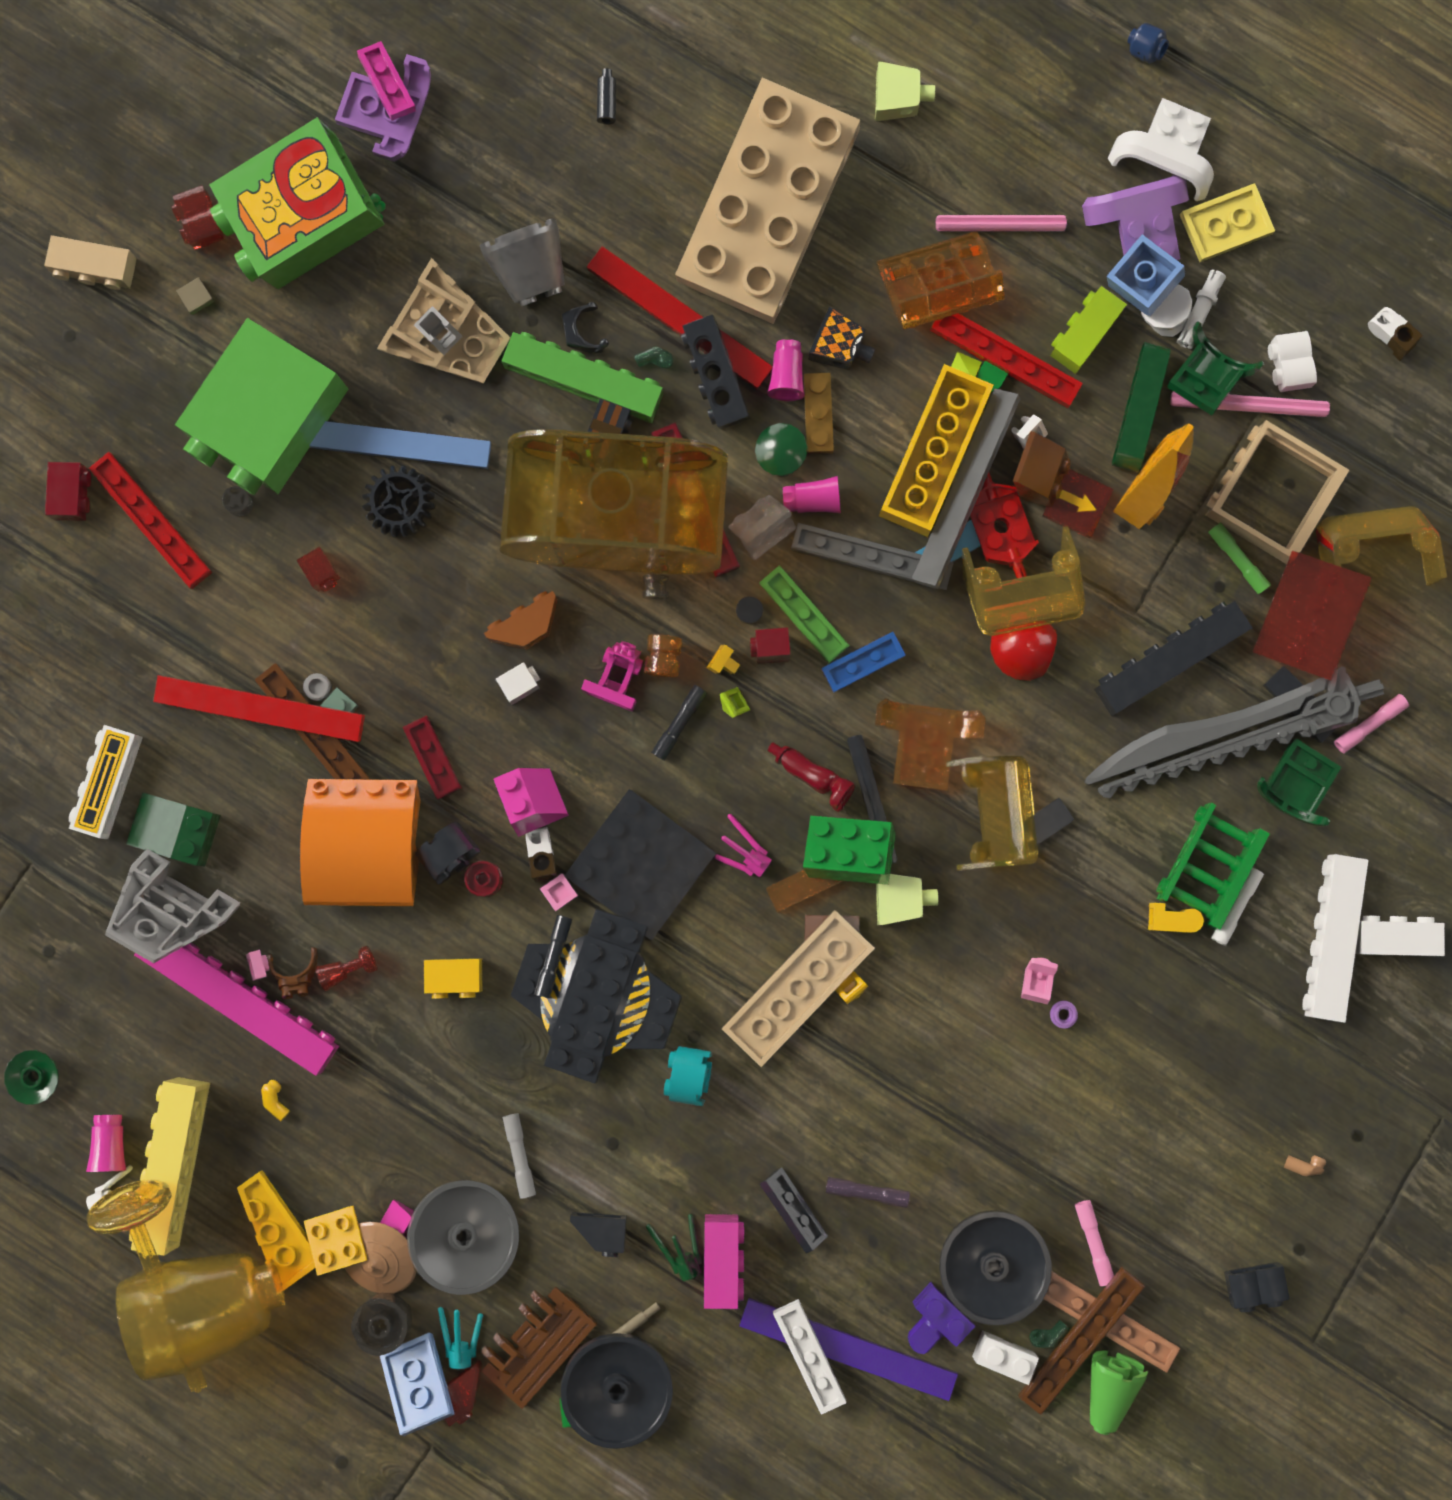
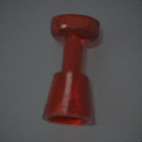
[316,945,377,991]

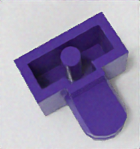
[907,1282,975,1354]

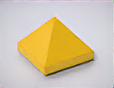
[835,971,868,1004]

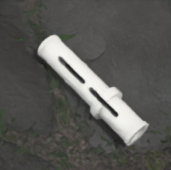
[1177,270,1226,349]

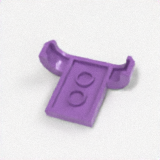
[335,54,431,162]
[1082,175,1189,260]

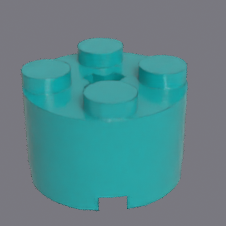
[664,1046,712,1106]

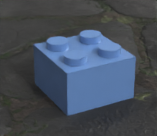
[1107,234,1185,318]

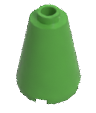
[1090,1350,1148,1435]

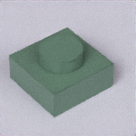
[321,688,358,712]

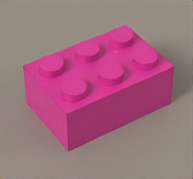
[704,1214,744,1309]

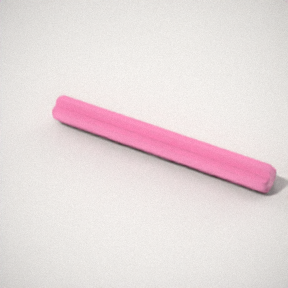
[936,215,1067,231]

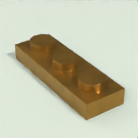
[804,373,834,454]

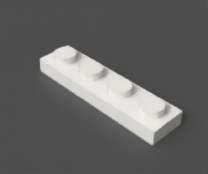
[773,1299,846,1414]

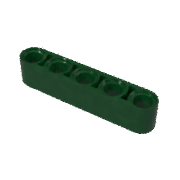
[1112,342,1171,473]

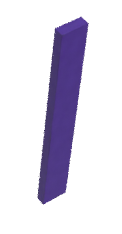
[739,1298,958,1401]

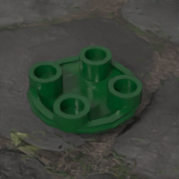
[755,423,809,477]

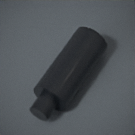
[597,68,616,124]

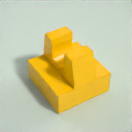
[707,645,740,674]

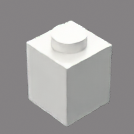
[496,662,540,705]

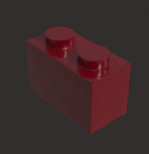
[45,462,91,521]
[750,627,790,664]

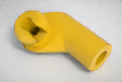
[261,1080,290,1122]

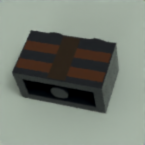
[581,398,634,465]

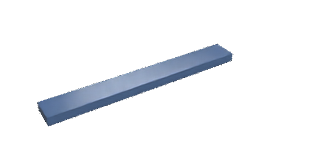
[309,421,491,469]

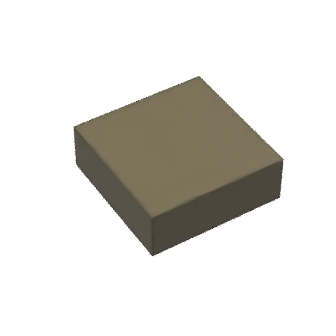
[176,277,214,315]

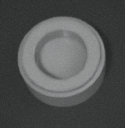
[303,673,332,701]

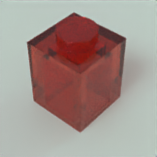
[297,546,341,592]

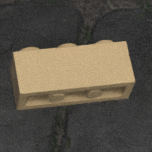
[44,235,137,290]

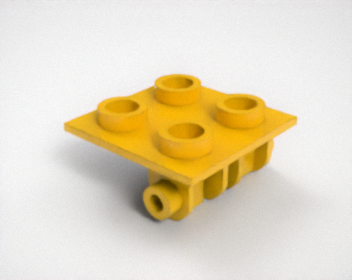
[304,1205,368,1276]

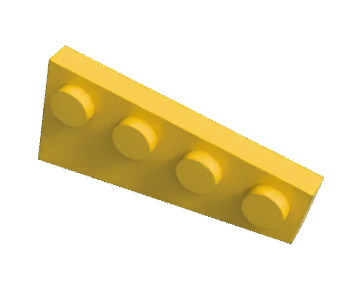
[237,1170,315,1295]

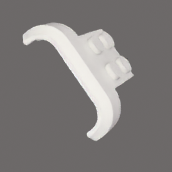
[1108,98,1214,201]

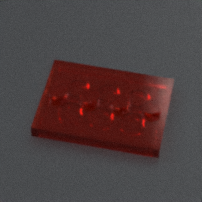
[1253,550,1372,680]

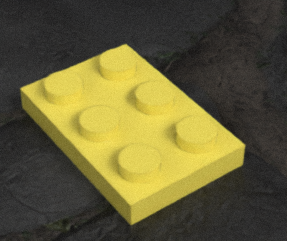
[1180,183,1275,262]

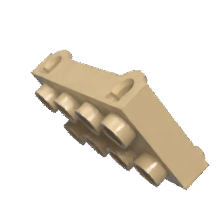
[675,78,860,324]

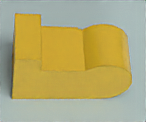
[1148,903,1204,933]

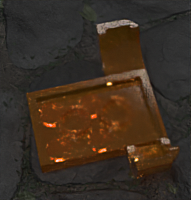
[875,698,986,791]

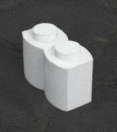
[1268,331,1317,392]

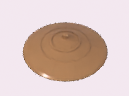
[344,1222,417,1294]

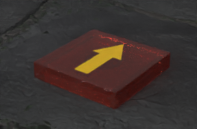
[1042,469,1114,538]

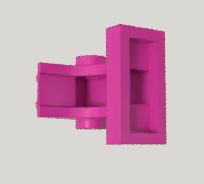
[581,641,643,712]

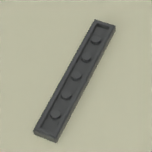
[791,523,954,590]

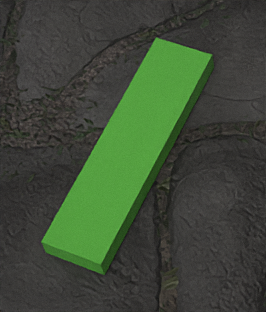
[759,565,850,664]

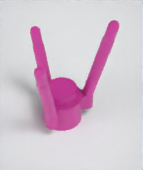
[715,814,772,877]

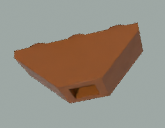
[484,591,558,650]

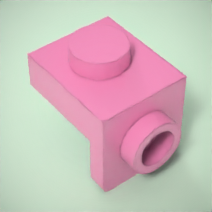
[1021,958,1058,1004]

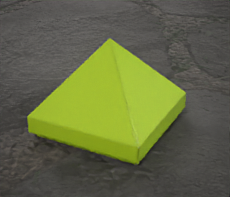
[720,687,750,718]

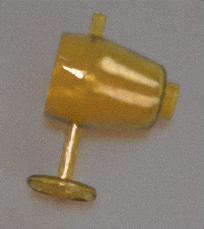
[86,1179,285,1393]

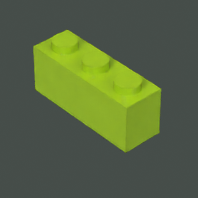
[1050,286,1127,374]

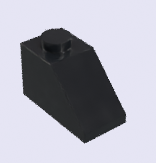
[570,1212,627,1257]

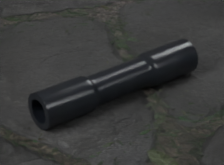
[651,685,708,761]
[534,915,573,999]

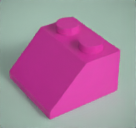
[494,768,569,837]

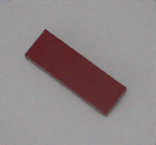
[402,715,462,800]

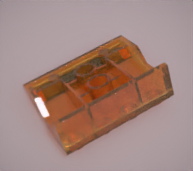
[877,231,1005,330]

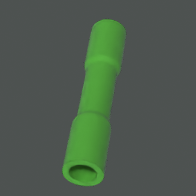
[1208,522,1271,594]

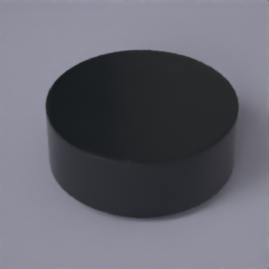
[736,596,763,624]

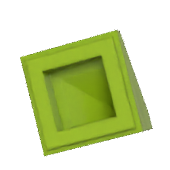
[951,352,982,377]

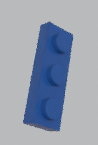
[821,632,905,693]

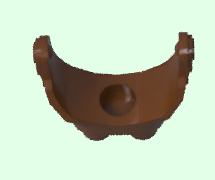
[267,947,318,999]

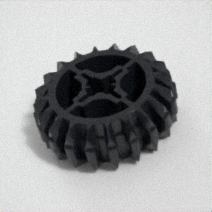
[362,465,435,538]

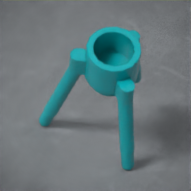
[438,1307,483,1369]

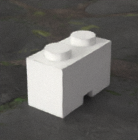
[972,1330,1039,1385]

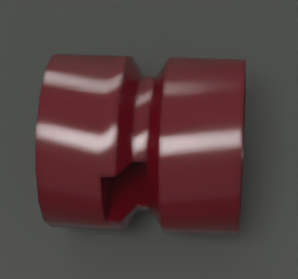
[464,861,504,897]

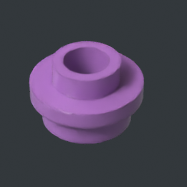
[1050,1001,1078,1028]

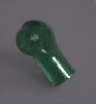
[634,346,673,369]
[1029,1319,1070,1348]

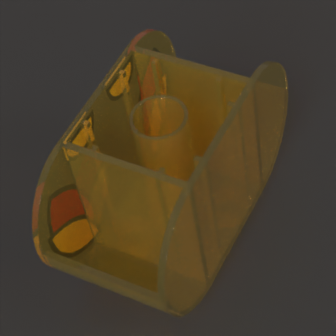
[499,429,728,574]

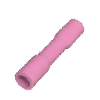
[1334,694,1409,754]
[1075,1200,1114,1286]

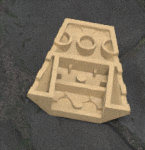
[377,258,510,384]

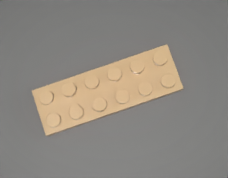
[722,910,875,1067]

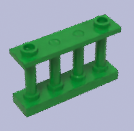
[1156,803,1270,930]

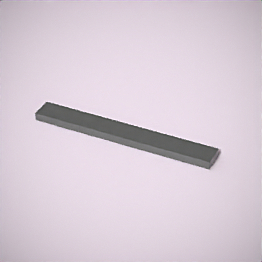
[912,388,1021,589]

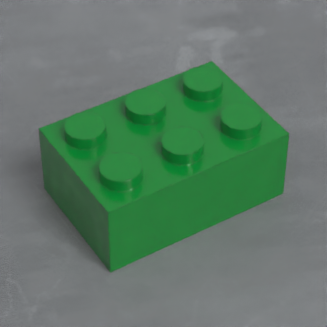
[803,816,895,885]

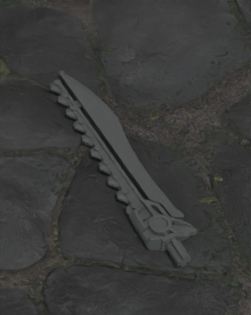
[1084,667,1384,798]

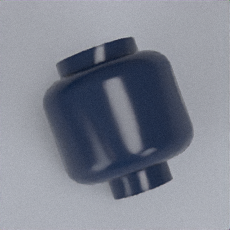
[1127,23,1169,63]

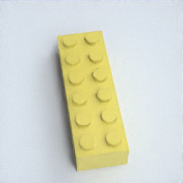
[129,1077,210,1256]

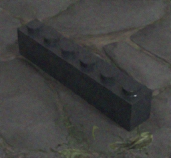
[1094,601,1252,716]

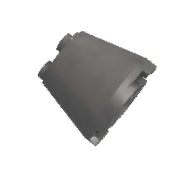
[479,218,565,306]

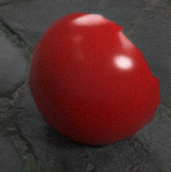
[990,612,1057,681]

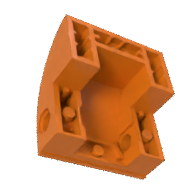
[300,779,421,906]

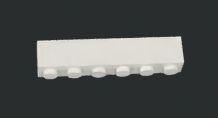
[1303,854,1368,1023]

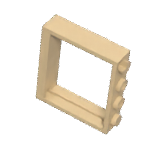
[1206,420,1349,565]

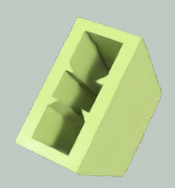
[875,62,935,121]
[876,874,938,925]

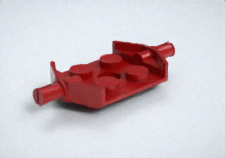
[970,473,1039,582]

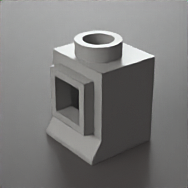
[414,306,463,355]

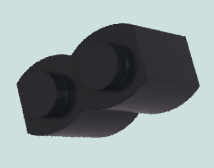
[1224,1262,1290,1312]

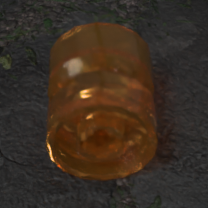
[644,634,683,678]

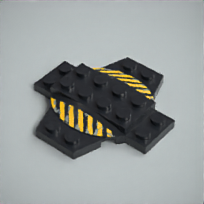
[511,909,682,1084]

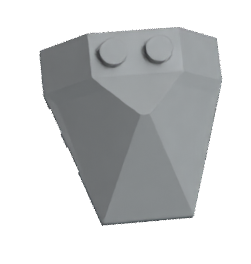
[105,849,240,963]

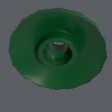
[4,1050,59,1105]

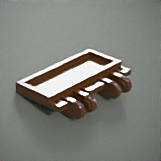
[481,1287,597,1409]

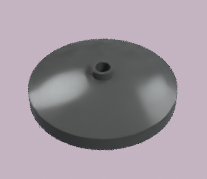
[407,1180,519,1295]

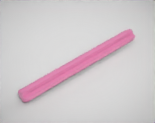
[1170,391,1330,417]

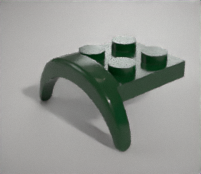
[1167,321,1264,416]
[1257,738,1341,826]

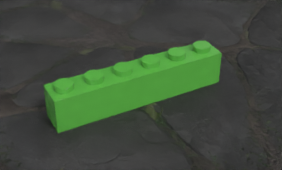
[502,332,663,423]

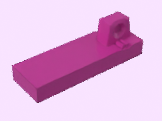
[357,41,416,121]

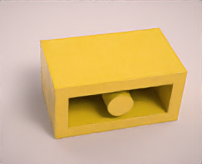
[424,959,482,998]

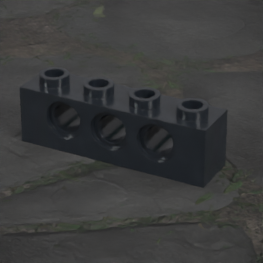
[681,314,751,429]

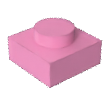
[540,873,578,911]
[246,950,269,981]

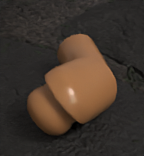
[1284,1155,1326,1176]

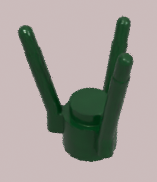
[646,1214,703,1281]

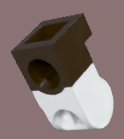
[1368,307,1423,361]
[525,827,558,882]

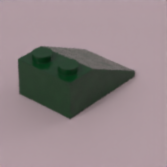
[126,792,221,867]

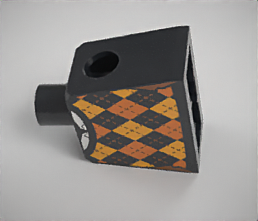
[808,307,875,370]

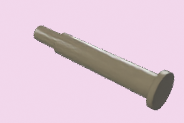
[612,1302,661,1334]

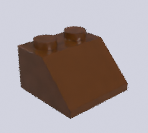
[1013,431,1071,507]

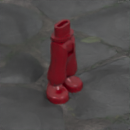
[767,742,856,813]

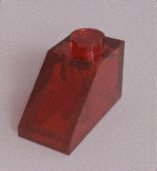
[445,1359,483,1427]

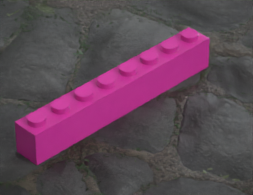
[134,943,339,1076]

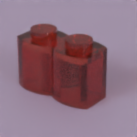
[171,185,224,250]

